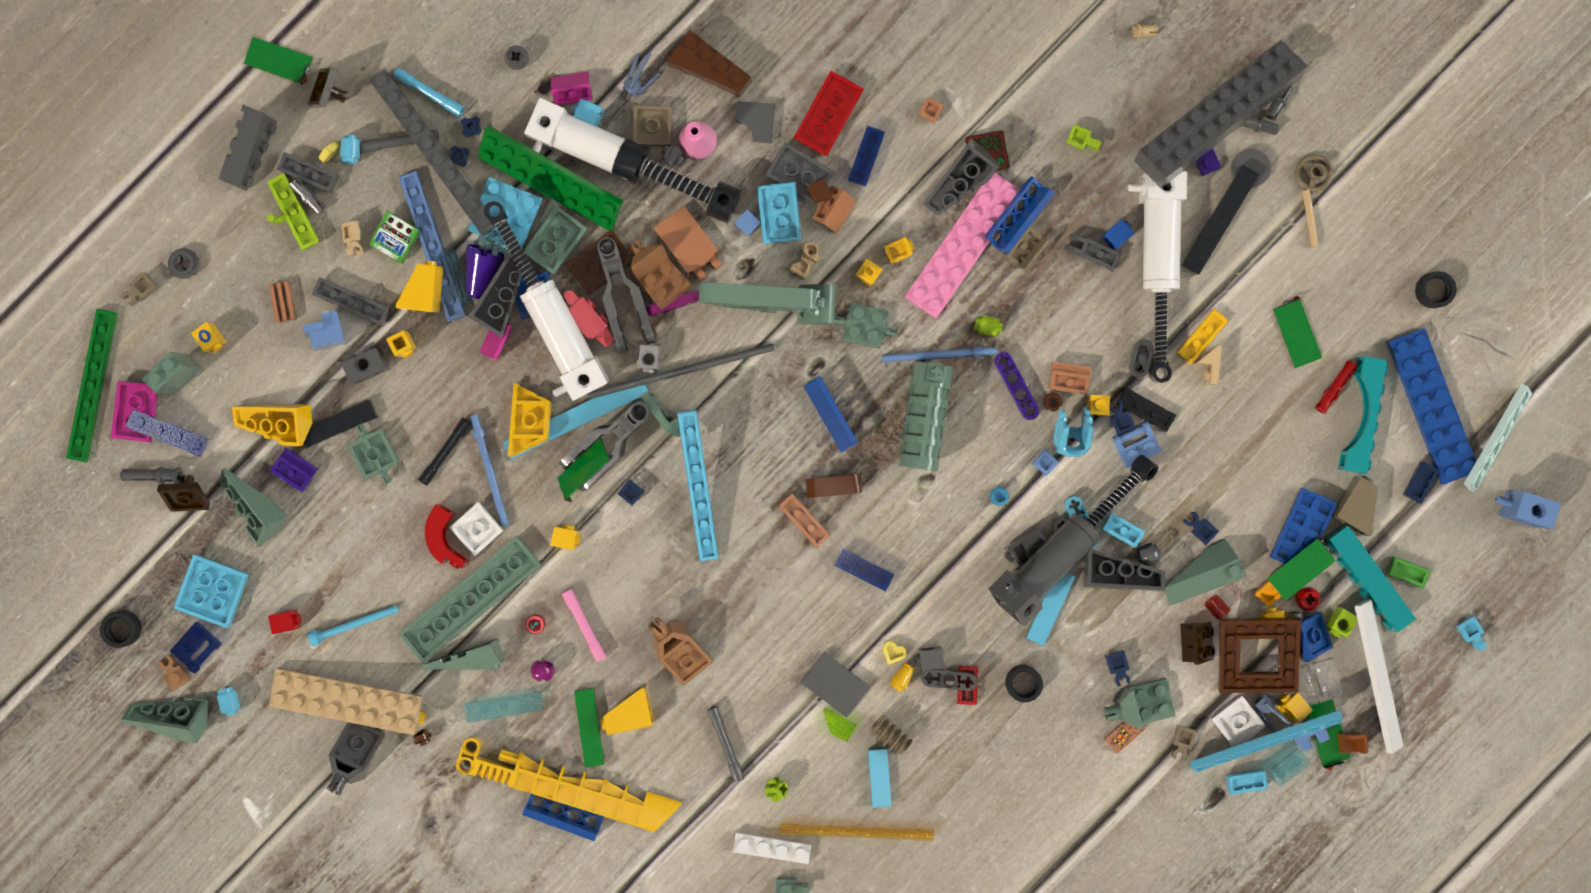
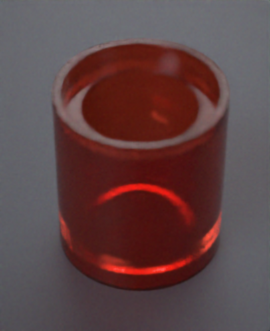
[1204,594,1231,620]

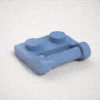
[1112,421,1162,468]

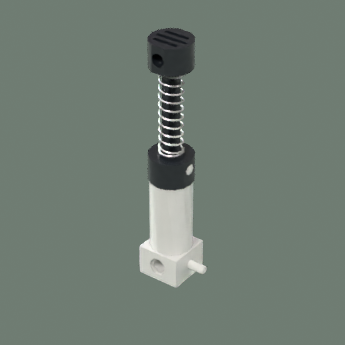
[524,98,742,224]

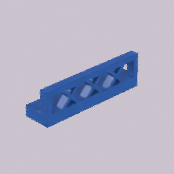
[984,176,1055,254]
[803,376,858,452]
[522,794,604,841]

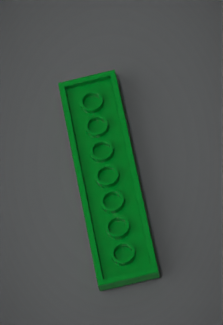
[478,125,624,231]

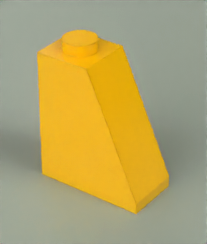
[396,261,444,313]
[601,685,654,735]

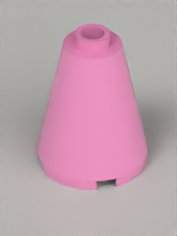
[678,121,717,160]

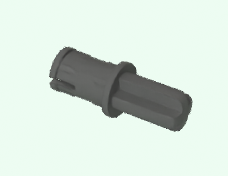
[1265,86,1293,121]
[1241,116,1280,135]

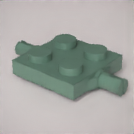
[834,303,898,349]
[347,423,400,485]

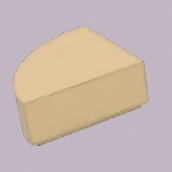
[788,260,814,279]

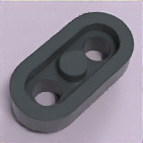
[1129,339,1154,377]

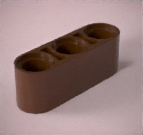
[805,473,862,498]

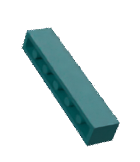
[1323,525,1416,633]

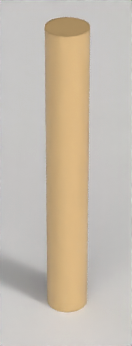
[1302,189,1319,248]

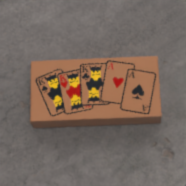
[1104,721,1146,754]

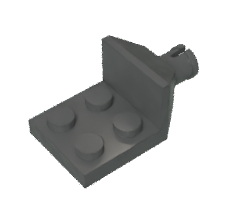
[326,722,385,795]

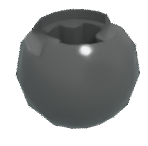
[505,45,529,70]
[1137,543,1161,566]

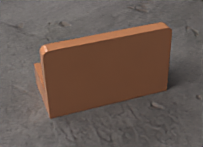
[812,185,856,233]

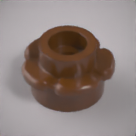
[1043,393,1062,412]
[413,729,432,746]

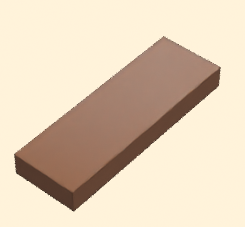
[778,493,831,548]

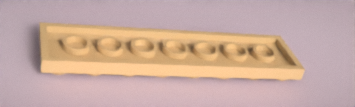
[269,668,423,735]

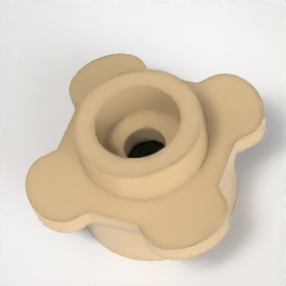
[800,243,820,262]

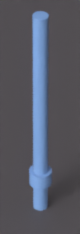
[882,346,997,362]
[470,414,509,527]

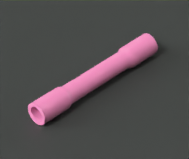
[562,589,606,662]

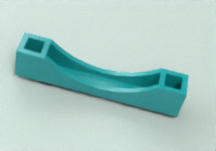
[1338,356,1388,474]

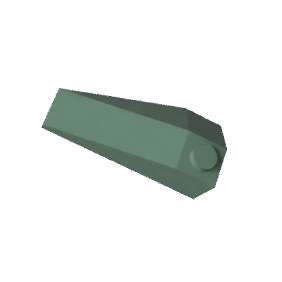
[219,468,286,547]
[1164,539,1247,606]
[421,639,504,671]

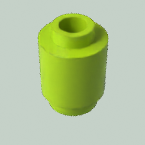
[974,315,1003,338]

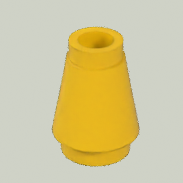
[889,663,914,693]

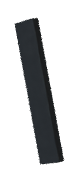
[1181,165,1260,275]

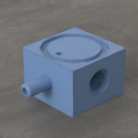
[1495,490,1561,529]

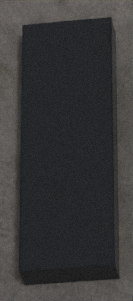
[1116,387,1176,432]

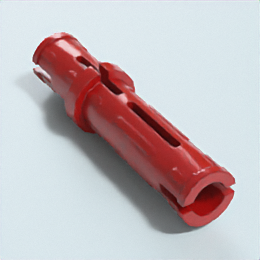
[1314,360,1358,414]

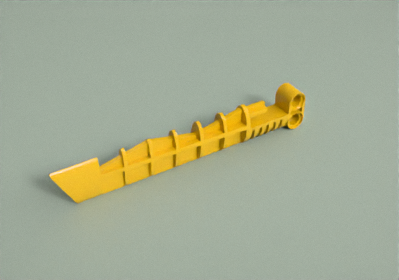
[456,736,682,832]

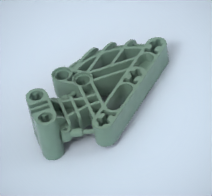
[698,282,836,325]

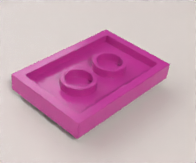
[111,381,158,443]

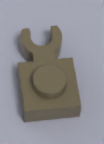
[121,272,159,306]
[1171,725,1197,761]

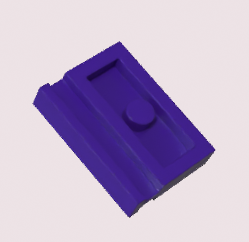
[270,448,319,492]

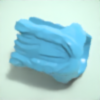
[1053,407,1093,457]

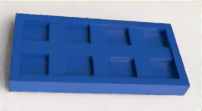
[1269,487,1338,564]

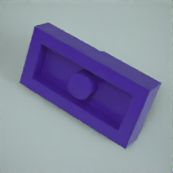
[1195,148,1221,176]

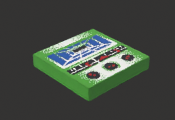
[369,211,421,264]

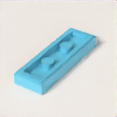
[868,748,891,808]

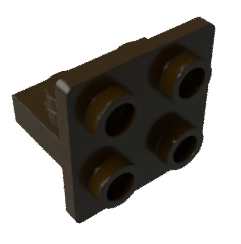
[1180,622,1215,665]

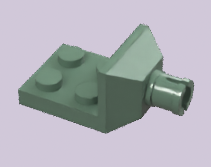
[641,391,688,437]
[1103,678,1176,730]

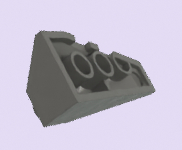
[923,139,999,216]

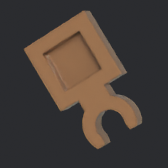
[158,655,191,691]

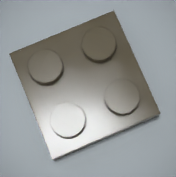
[633,105,673,146]

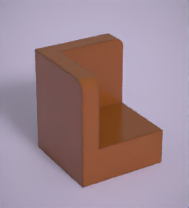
[1337,731,1368,754]

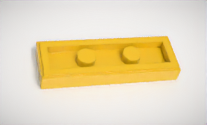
[1176,309,1229,365]

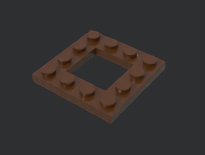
[1218,617,1301,693]

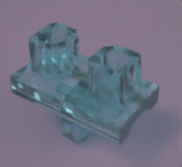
[478,229,509,256]

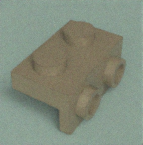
[1003,226,1050,271]

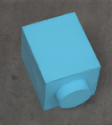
[572,99,604,127]

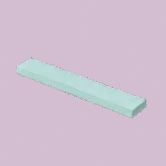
[1464,384,1532,492]

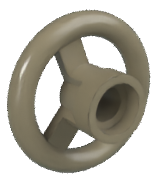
[1295,154,1333,192]

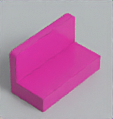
[551,71,593,106]
[479,323,513,360]

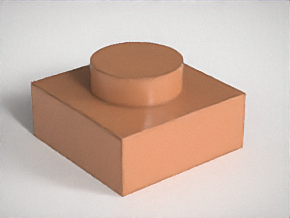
[918,97,944,124]

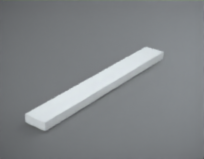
[1355,600,1404,754]

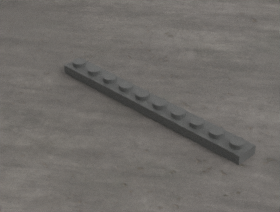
[369,68,496,237]

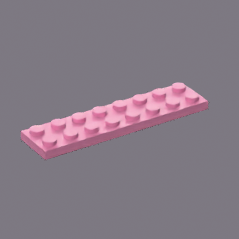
[905,173,1019,319]

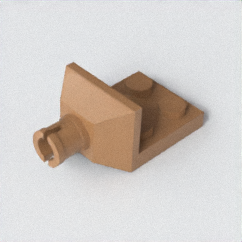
[628,240,692,310]
[648,617,713,686]

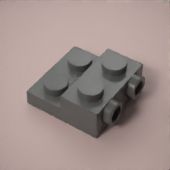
[1004,527,1047,572]

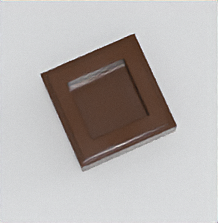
[807,179,832,205]

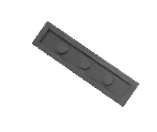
[312,277,391,326]

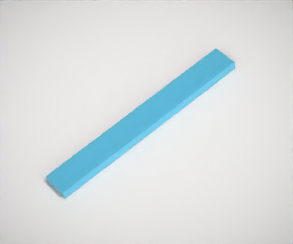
[503,376,649,459]
[677,409,719,562]
[1190,710,1342,773]

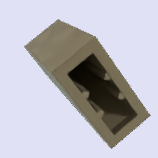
[1332,475,1378,536]

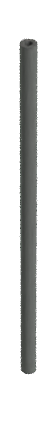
[587,343,775,399]

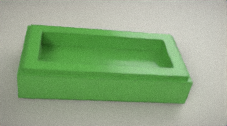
[1386,556,1431,588]

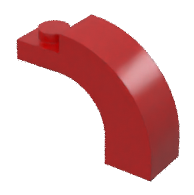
[425,504,470,569]

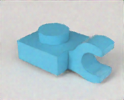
[1455,616,1487,651]

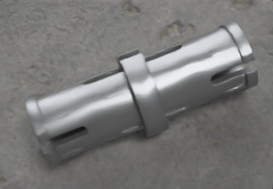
[289,178,325,215]

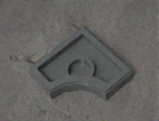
[735,101,775,143]

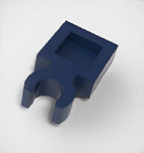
[1110,398,1136,435]
[1183,512,1219,545]
[1104,650,1130,687]

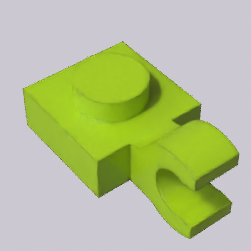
[1066,124,1102,152]

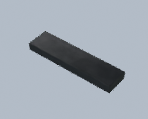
[304,400,378,448]

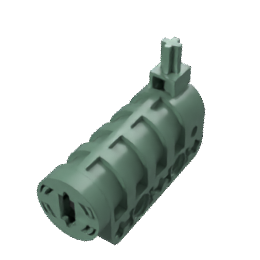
[900,362,953,471]

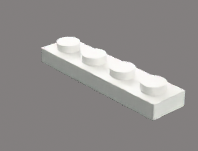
[733,831,811,864]

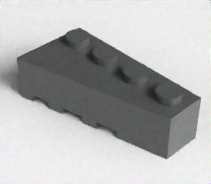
[219,104,277,191]
[1083,549,1165,592]

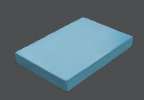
[757,182,802,244]

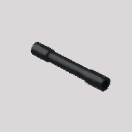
[418,417,472,486]

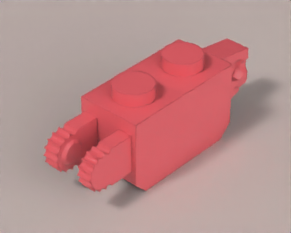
[563,290,615,348]

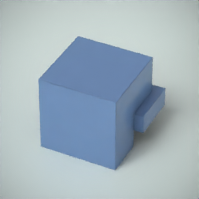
[303,311,345,351]

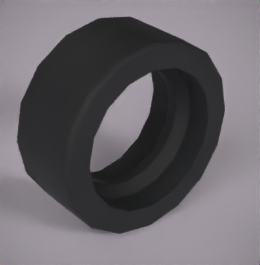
[1415,271,1457,309]
[99,610,142,648]
[1005,665,1043,702]

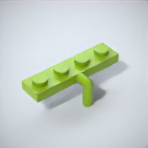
[266,173,321,251]

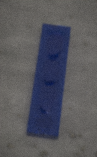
[125,409,209,457]

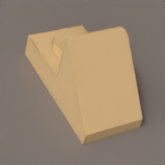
[1193,346,1222,385]

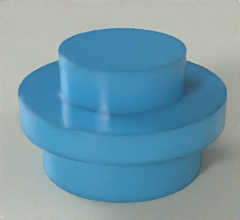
[989,487,1009,506]

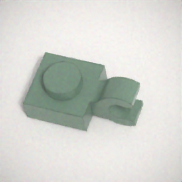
[776,877,809,893]

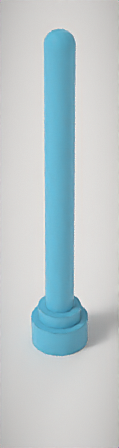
[307,606,399,646]

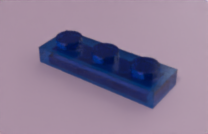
[848,125,885,187]
[834,548,894,592]

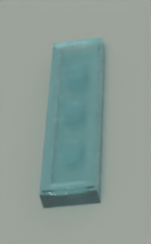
[464,691,544,723]

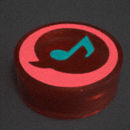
[526,614,546,634]

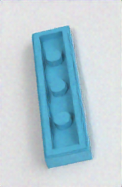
[1025,573,1075,646]

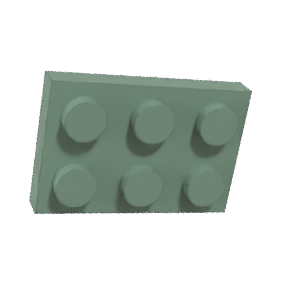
[523,206,589,275]

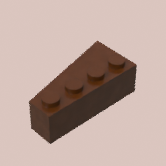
[667,30,752,98]

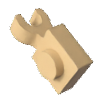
[341,221,363,256]

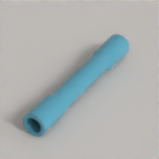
[393,67,465,117]

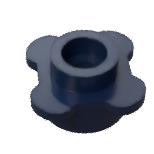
[461,116,481,137]
[450,146,470,167]

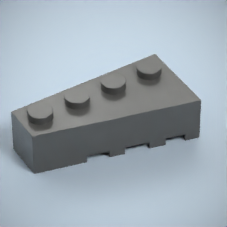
[469,253,522,338]

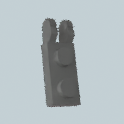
[1065,234,1121,272]

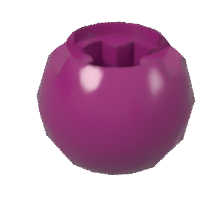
[530,660,555,682]

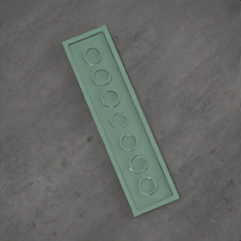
[399,536,542,663]

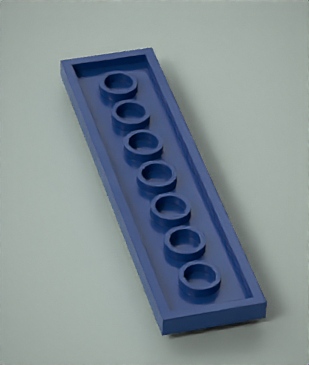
[1387,328,1476,485]

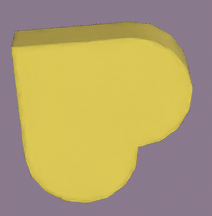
[318,141,340,163]
[882,640,907,665]

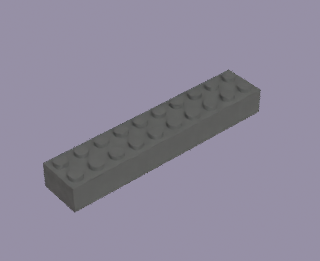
[1134,40,1308,188]

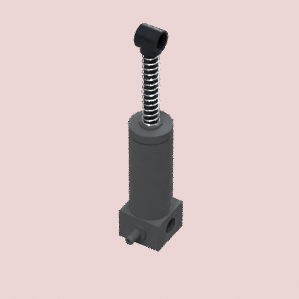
[988,455,1159,627]

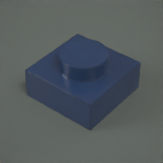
[617,479,645,506]

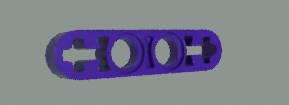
[994,352,1039,420]

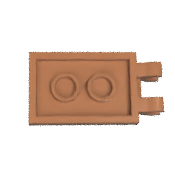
[653,205,722,282]

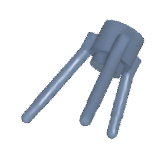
[623,52,660,97]
[1254,694,1294,733]

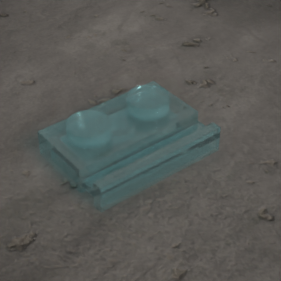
[1262,741,1311,787]

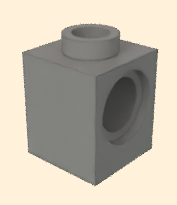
[638,345,661,373]

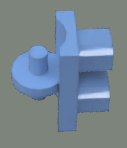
[1293,718,1330,751]

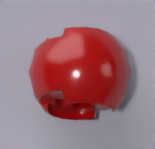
[1295,586,1321,611]

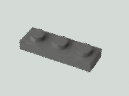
[277,152,339,193]

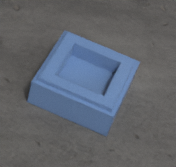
[734,210,761,237]
[1031,449,1059,476]

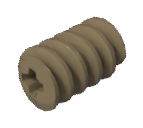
[870,715,913,757]

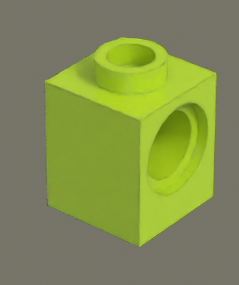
[1326,606,1358,638]

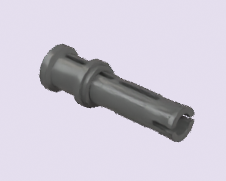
[120,467,183,484]

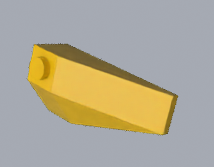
[232,404,312,446]

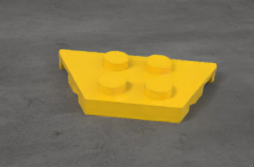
[508,383,552,457]

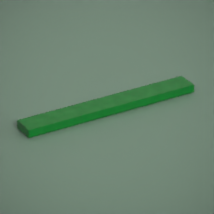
[66,309,118,462]

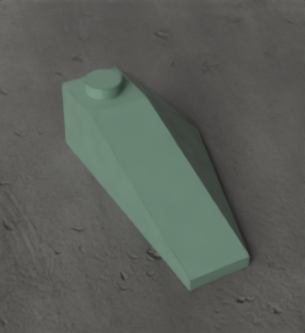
[121,696,209,743]

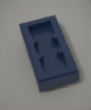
[1402,461,1439,504]

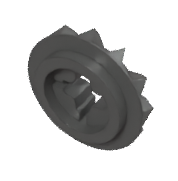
[168,248,200,279]

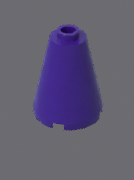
[466,244,505,299]

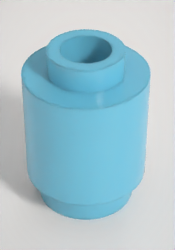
[340,135,361,164]
[216,687,241,717]

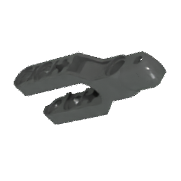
[597,237,656,353]
[558,401,651,492]

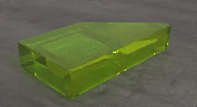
[823,708,856,742]

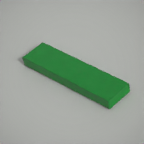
[574,688,605,767]

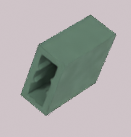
[142,352,201,395]

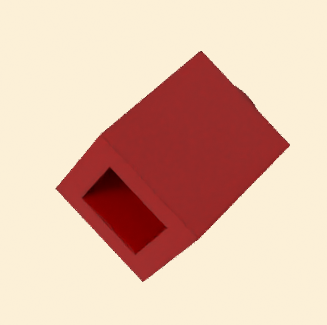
[268,609,302,634]

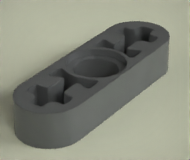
[921,669,978,691]

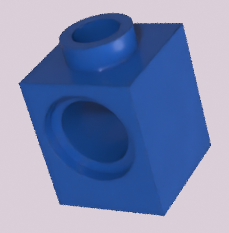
[1101,219,1134,250]

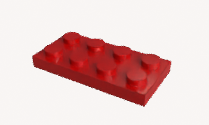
[793,70,864,157]

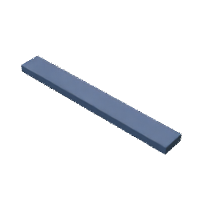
[399,171,467,322]

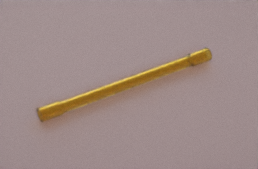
[780,824,934,841]

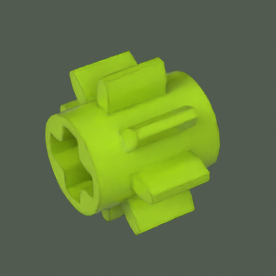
[764,777,788,802]

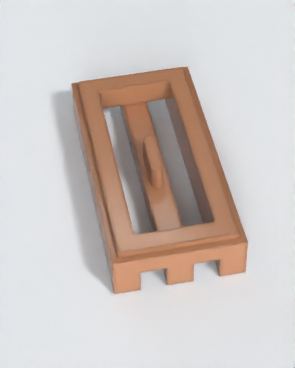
[269,281,297,323]

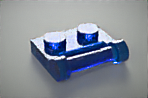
[170,622,222,674]

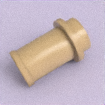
[1132,23,1158,39]

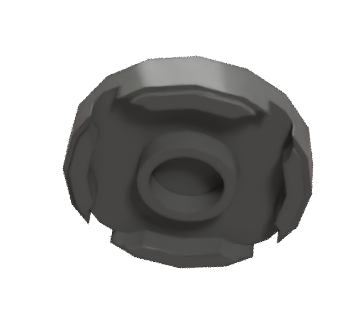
[1231,149,1271,188]

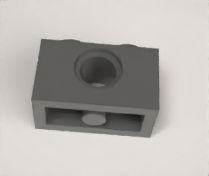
[341,346,390,385]

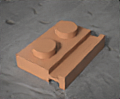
[1048,362,1092,395]

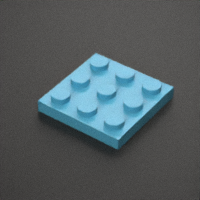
[468,177,543,250]
[173,554,250,628]

